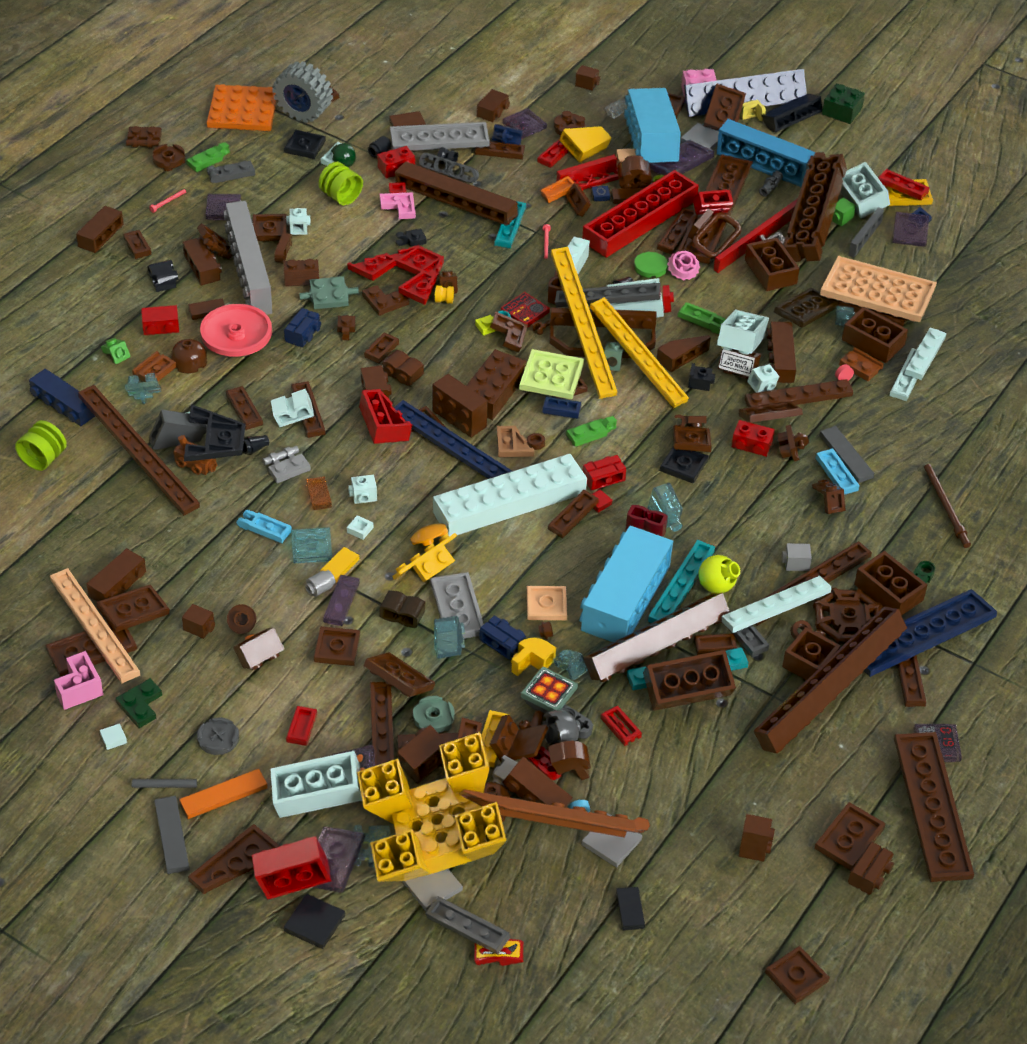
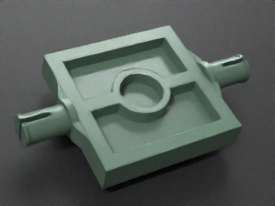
[299,276,359,309]

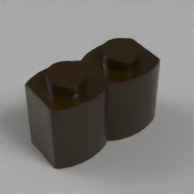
[379,590,426,628]

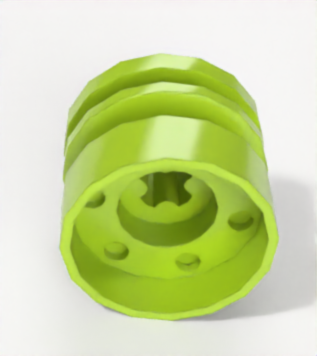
[318,161,363,206]
[15,420,67,471]

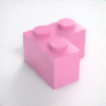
[54,651,103,710]

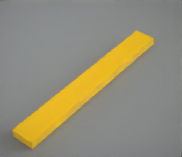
[589,297,689,409]

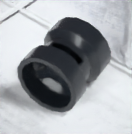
[437,147,458,164]

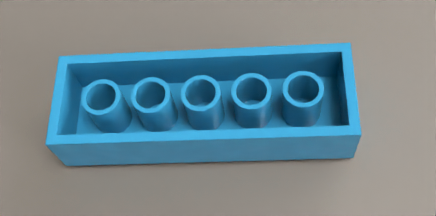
[717,119,815,187]

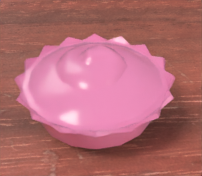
[667,251,700,280]

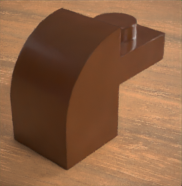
[548,741,591,780]

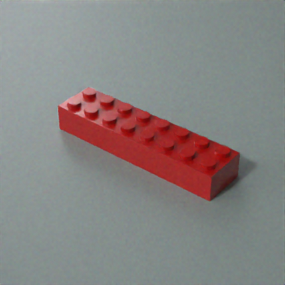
[582,170,699,258]

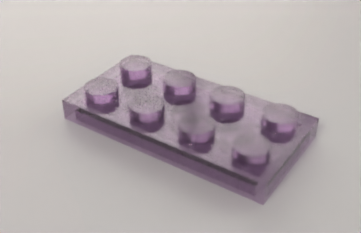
[649,140,714,176]

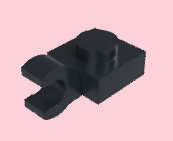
[395,229,427,247]

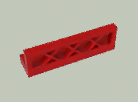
[556,154,619,190]

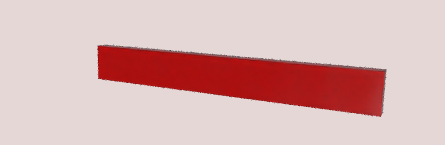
[714,198,798,273]

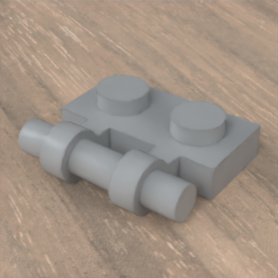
[262,446,311,483]

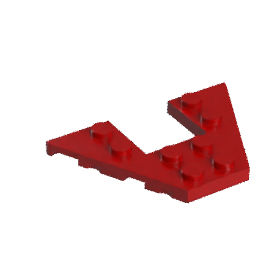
[347,245,444,305]

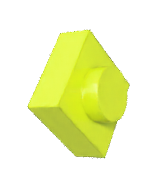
[475,315,497,335]

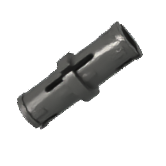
[759,171,783,197]

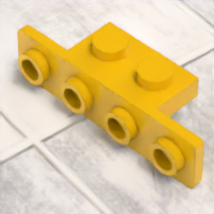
[392,533,457,583]

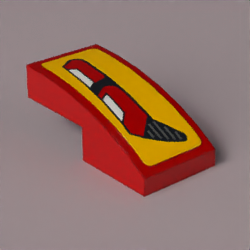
[474,939,524,966]

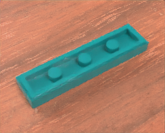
[495,201,526,248]

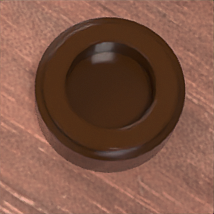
[527,433,545,450]

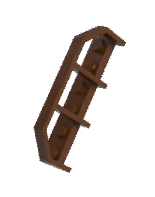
[550,308,657,359]

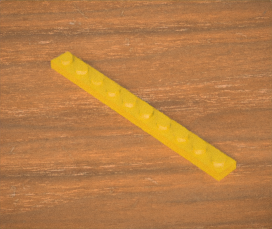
[551,247,617,399]

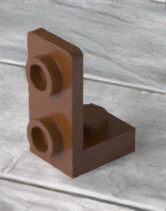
[812,479,846,514]

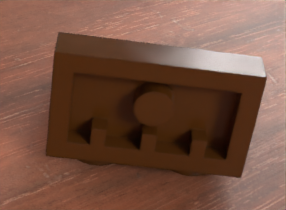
[489,715,548,763]

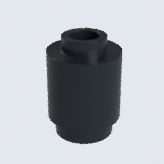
[368,136,392,158]

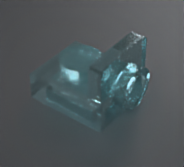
[835,306,855,326]

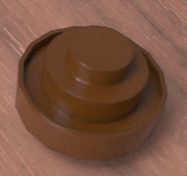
[227,604,256,634]

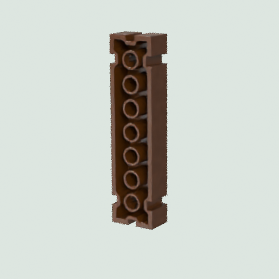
[783,154,847,262]

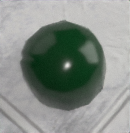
[331,143,356,167]

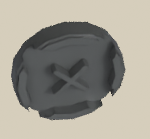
[197,718,239,755]

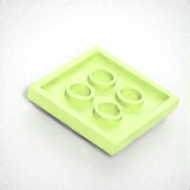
[519,349,584,399]

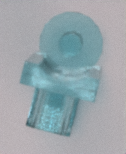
[125,373,161,404]

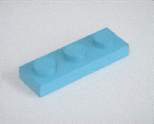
[816,448,859,495]

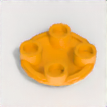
[410,523,448,546]

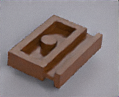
[839,347,884,381]
[132,351,176,386]

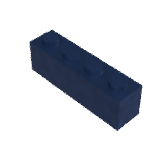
[29,369,95,426]

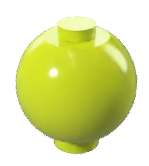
[698,555,740,593]

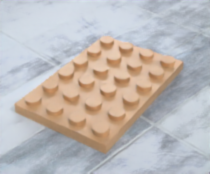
[820,256,937,322]

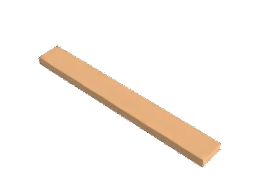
[50,568,140,684]

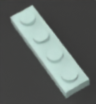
[905,327,947,380]

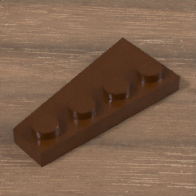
[188,824,280,894]

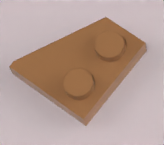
[497,426,534,457]

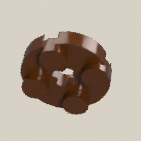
[554,111,585,136]
[152,144,186,171]

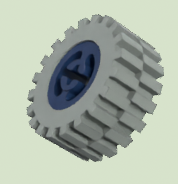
[273,62,333,123]

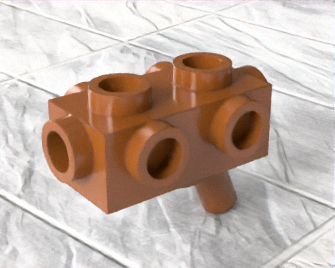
[173,435,217,475]

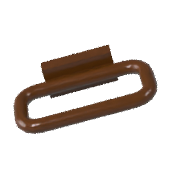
[688,208,742,259]

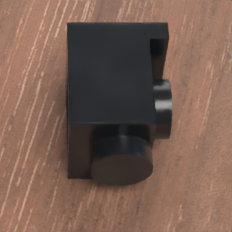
[688,363,716,391]

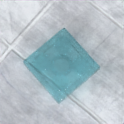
[291,527,332,563]

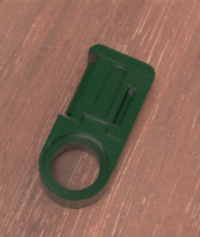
[913,561,935,583]

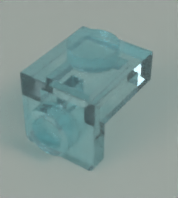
[553,649,588,680]

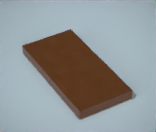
[45,623,137,677]

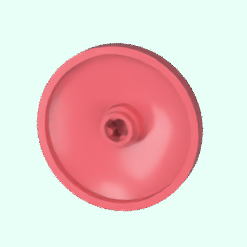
[200,304,272,357]

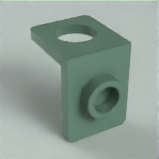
[604,342,624,371]

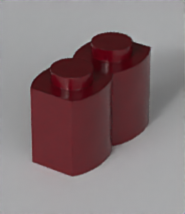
[625,505,668,537]

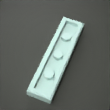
[890,348,917,401]

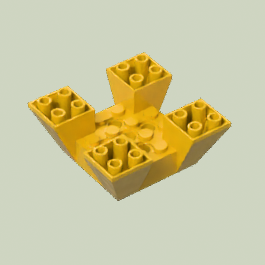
[357,732,507,882]

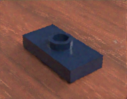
[542,396,581,419]

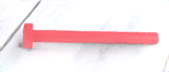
[149,189,186,213]
[542,224,551,259]

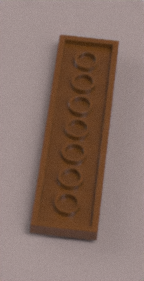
[894,732,974,882]

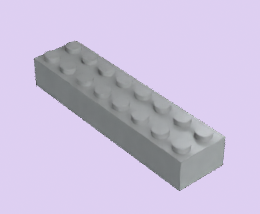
[223,200,273,314]

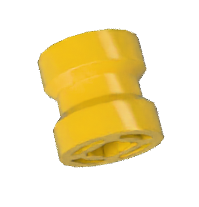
[435,285,454,304]

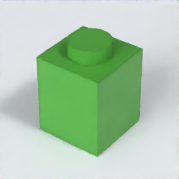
[832,198,856,227]

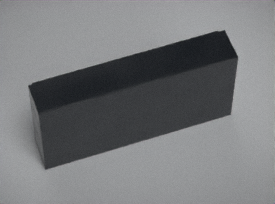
[616,887,645,930]

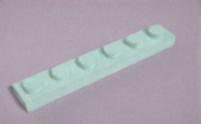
[722,576,831,633]

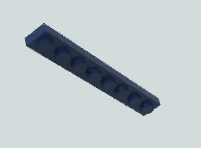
[394,400,513,479]

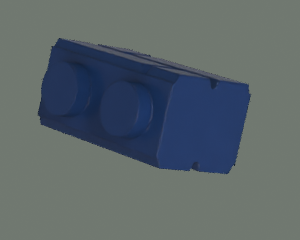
[284,308,321,347]
[479,615,526,661]

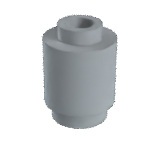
[305,570,336,597]

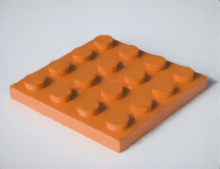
[207,84,277,131]

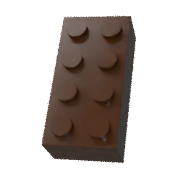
[466,349,527,420]
[643,650,736,711]

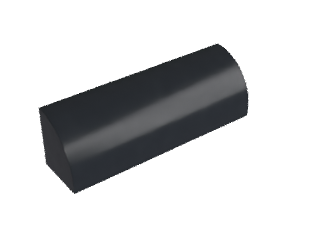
[761,93,823,132]

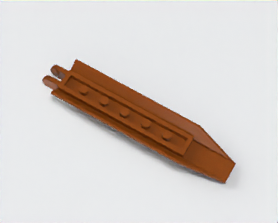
[459,789,650,838]

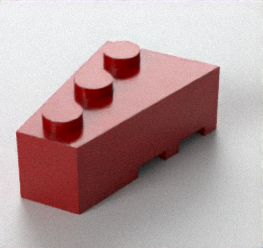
[359,389,412,444]

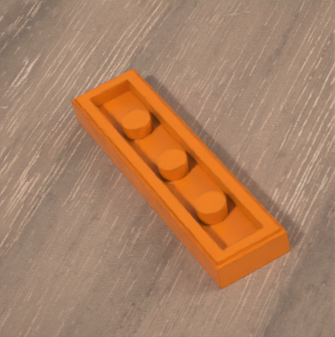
[179,769,268,819]

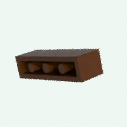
[766,321,796,383]

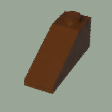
[657,335,711,373]

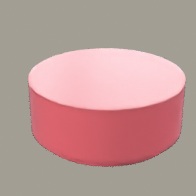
[835,364,854,381]

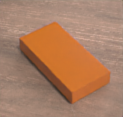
[540,176,574,203]

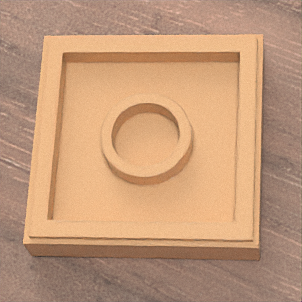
[527,586,567,621]

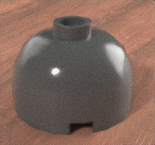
[543,710,581,745]

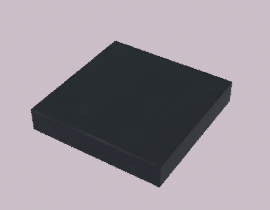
[284,130,326,159]
[659,446,709,484]
[284,893,345,949]

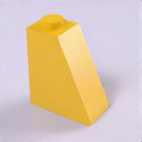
[559,127,611,163]

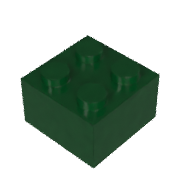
[822,83,865,124]

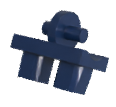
[492,124,523,145]

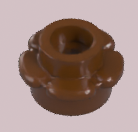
[538,621,553,640]

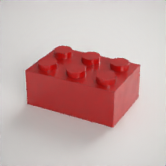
[252,836,331,900]

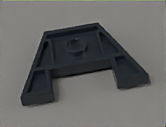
[184,404,245,462]

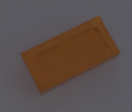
[306,476,332,510]

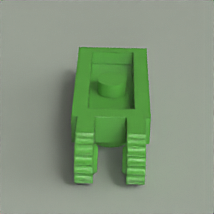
[677,302,726,334]

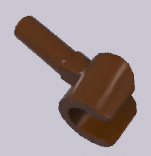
[532,320,550,335]

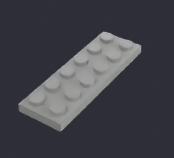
[390,122,490,151]

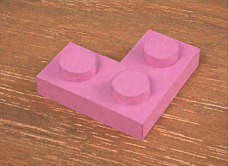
[380,192,416,219]

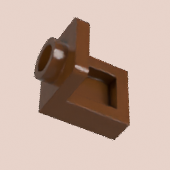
[438,270,458,294]

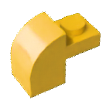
[511,638,556,676]

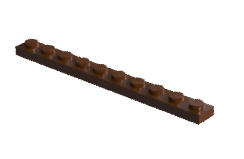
[78,385,200,516]

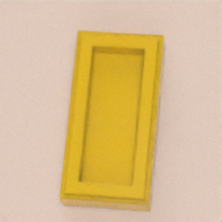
[320,547,360,583]

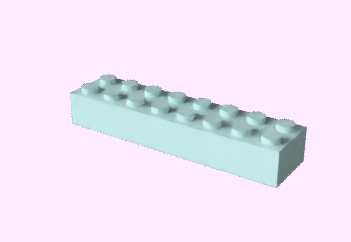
[433,454,587,536]

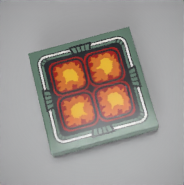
[521,666,578,712]

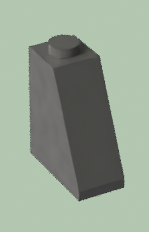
[149,410,207,450]

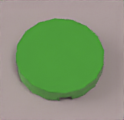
[634,252,668,278]

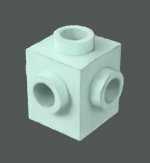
[286,208,310,235]
[747,364,779,393]
[348,475,377,504]

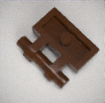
[126,126,162,148]
[197,223,232,259]

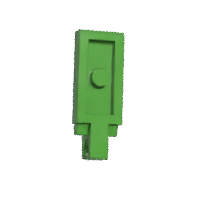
[186,142,230,172]
[566,416,617,447]

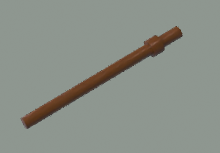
[924,464,971,548]

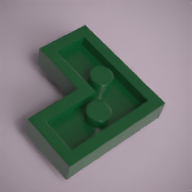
[115,678,162,728]

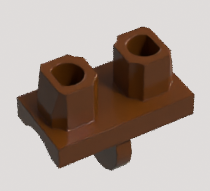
[777,425,809,461]

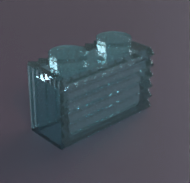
[434,615,465,659]

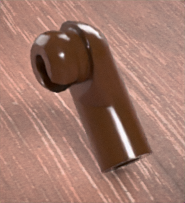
[519,711,544,729]

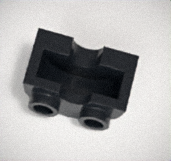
[147,260,178,292]

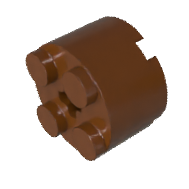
[617,155,652,189]

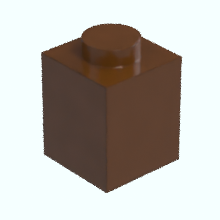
[575,65,600,91]
[182,604,215,639]

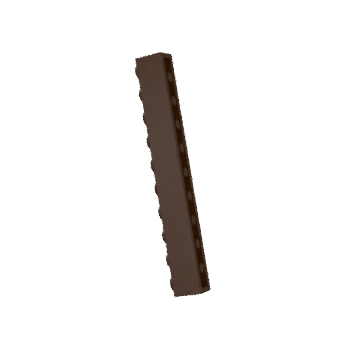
[754,607,907,754]

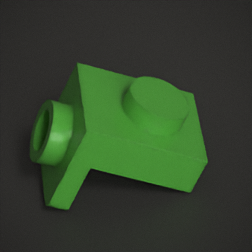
[101,338,131,364]

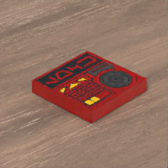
[501,292,550,328]

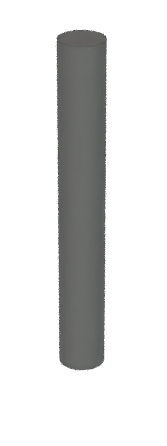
[132,779,197,788]

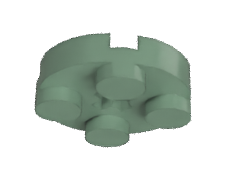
[413,696,454,733]

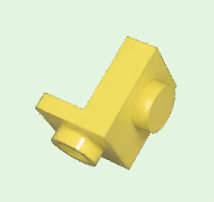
[740,100,766,121]

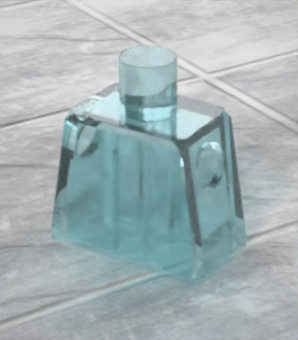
[647,483,683,532]

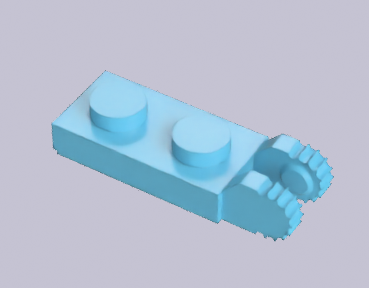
[236,510,292,543]

